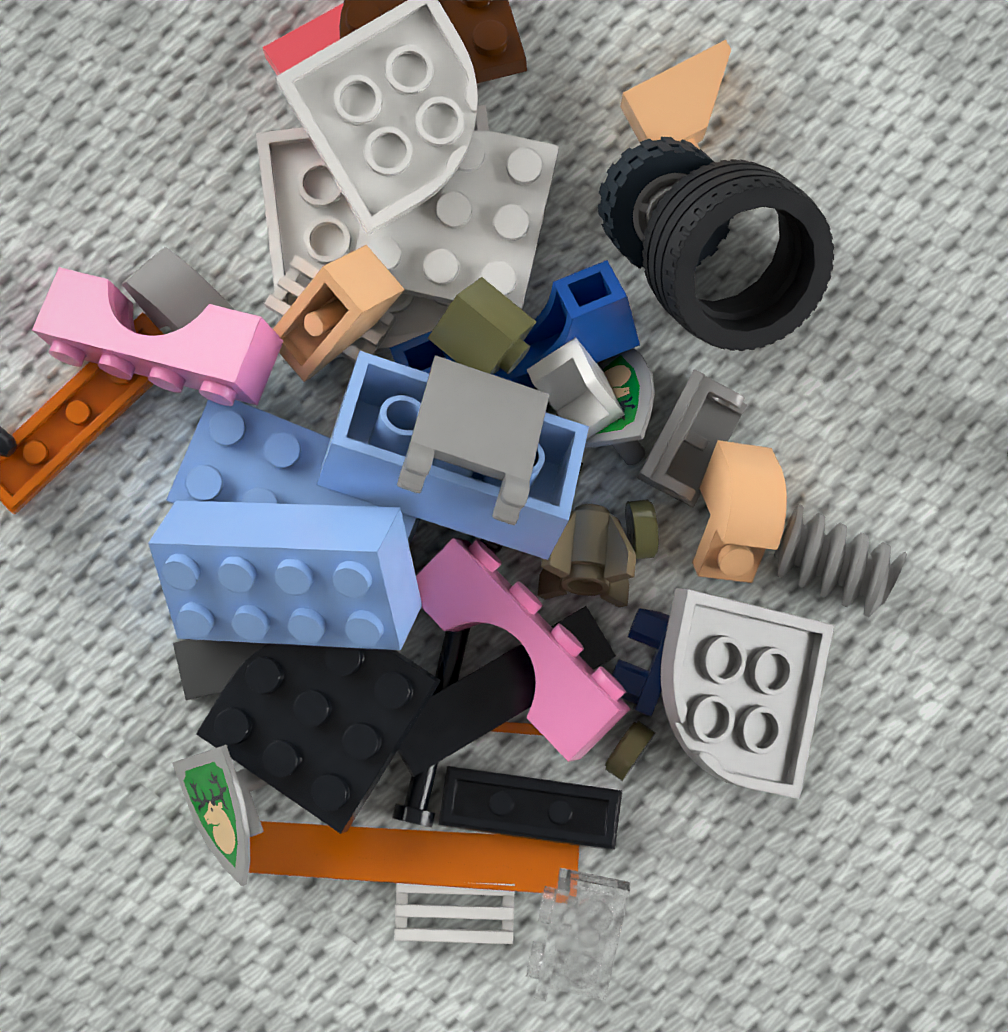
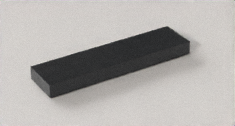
[397,606,616,777]

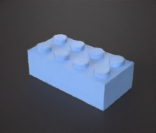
[316,351,589,560]
[166,400,421,547]
[148,500,422,650]

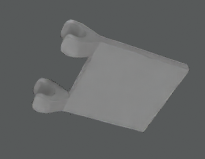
[397,355,550,525]

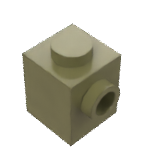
[428,277,536,375]

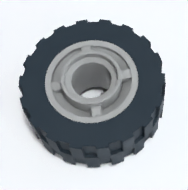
[598,137,734,269]

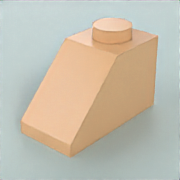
[620,40,731,149]
[273,245,405,382]

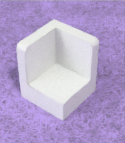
[527,337,625,440]

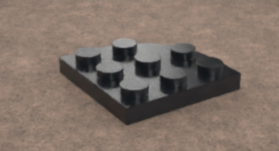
[196,644,441,834]

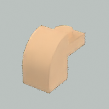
[692,440,787,583]

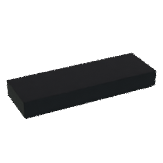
[438,766,622,851]

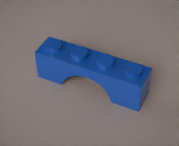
[389,260,640,388]

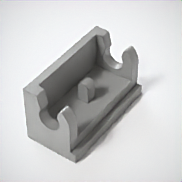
[637,369,747,508]

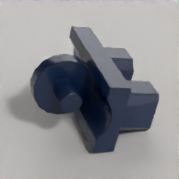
[612,608,670,717]

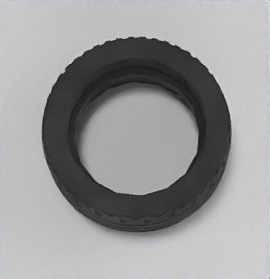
[642,159,834,351]

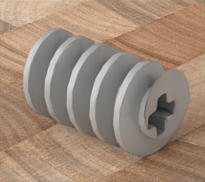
[774,504,907,617]

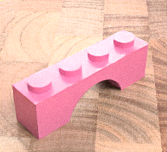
[32,267,283,406]
[416,538,630,762]

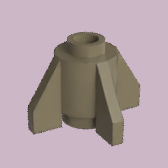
[537,504,636,608]

